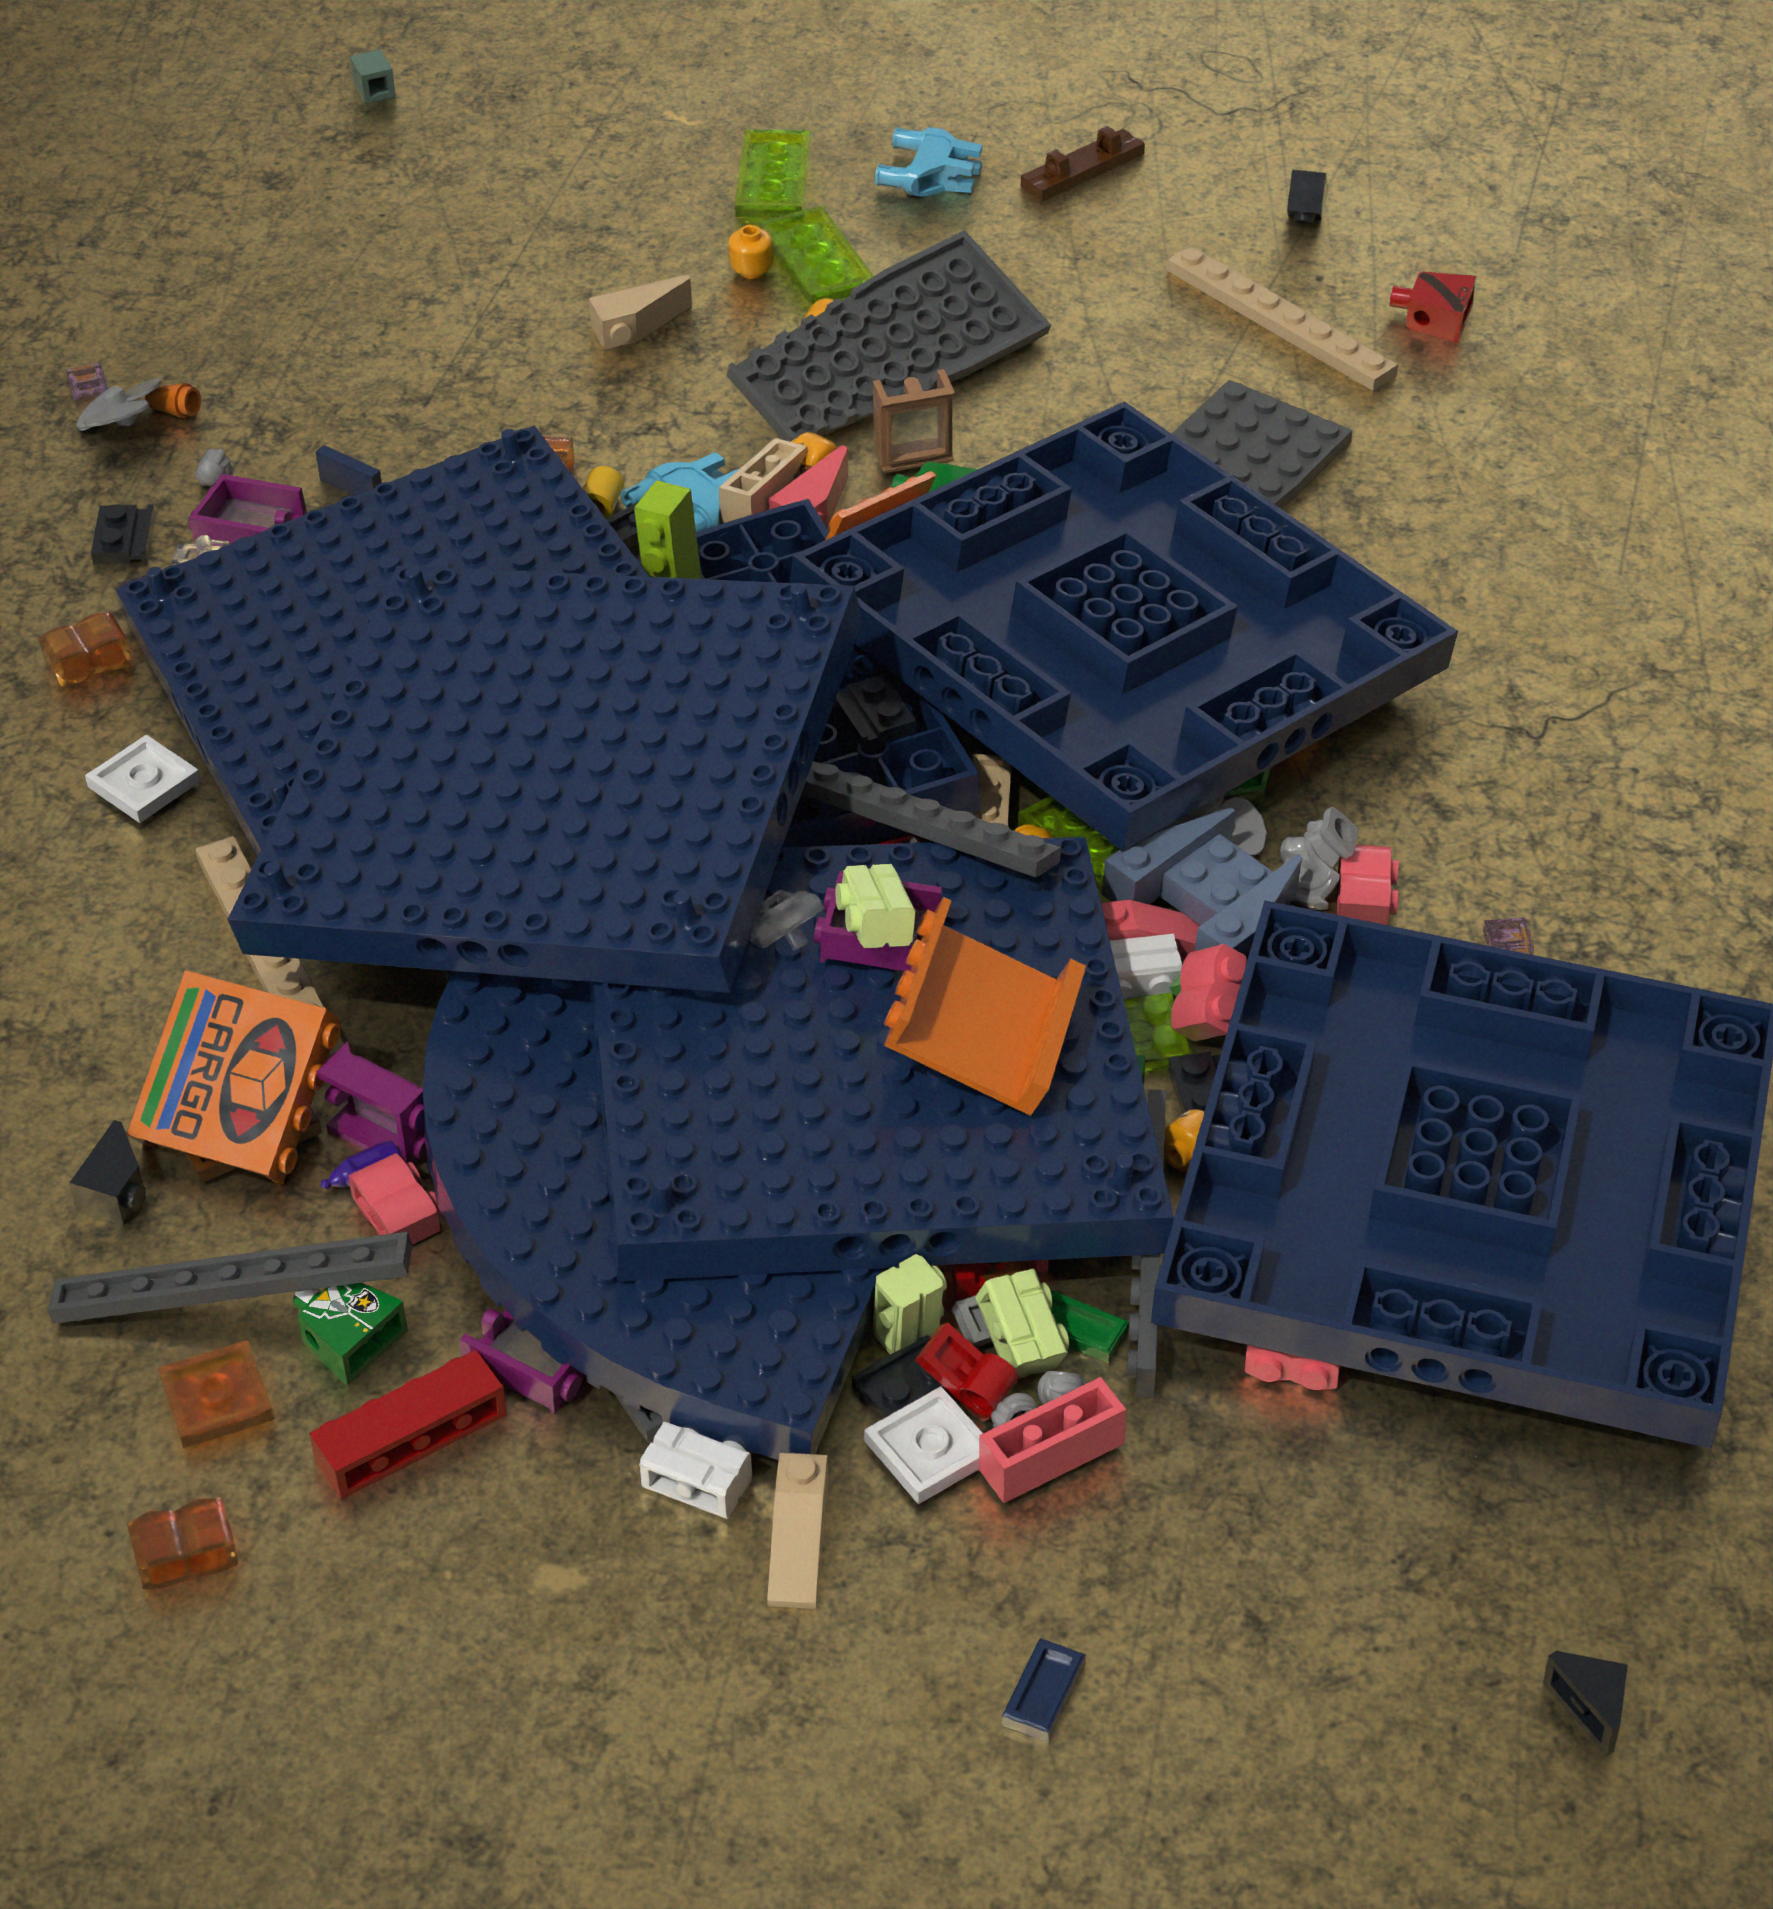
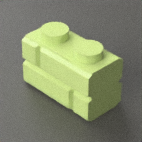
[835,864,915,948]
[872,1254,947,1354]
[975,1269,1069,1378]

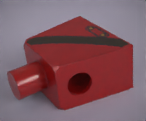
[1390,272,1477,343]

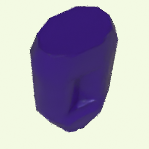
[321,1140,401,1190]

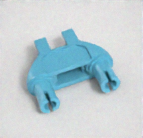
[875,127,983,197]
[621,452,739,532]

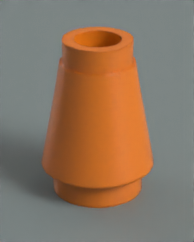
[145,383,201,419]

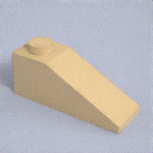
[589,274,692,350]
[719,438,807,524]
[767,1453,829,1609]

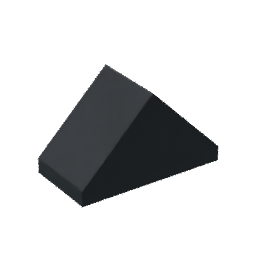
[1543,1651,1628,1756]

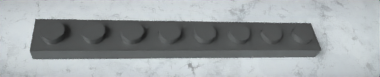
[801,761,1061,878]
[1127,1089,1166,1398]
[47,1232,412,1324]

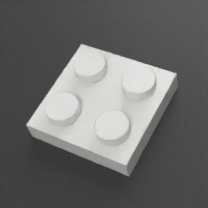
[85,735,201,823]
[864,1387,983,1504]

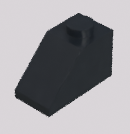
[1287,169,1328,224]
[70,1120,146,1226]

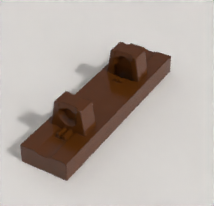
[1021,126,1145,202]

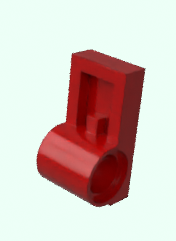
[915,1322,1019,1422]

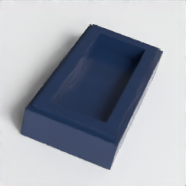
[316,445,382,496]
[1002,1638,1086,1742]

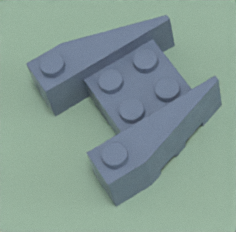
[1101,807,1302,960]

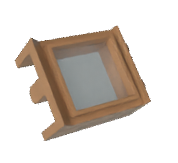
[873,369,955,473]

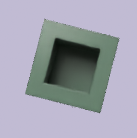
[350,49,396,104]

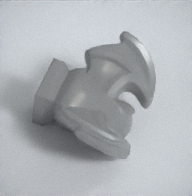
[1280,806,1359,910]

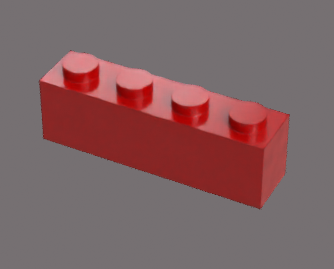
[309,1350,507,1500]

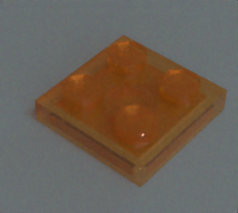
[158,1340,275,1449]

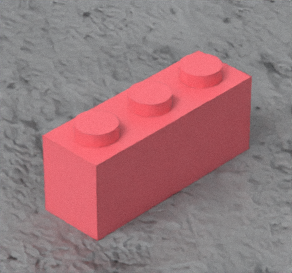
[979,1377,1126,1503]

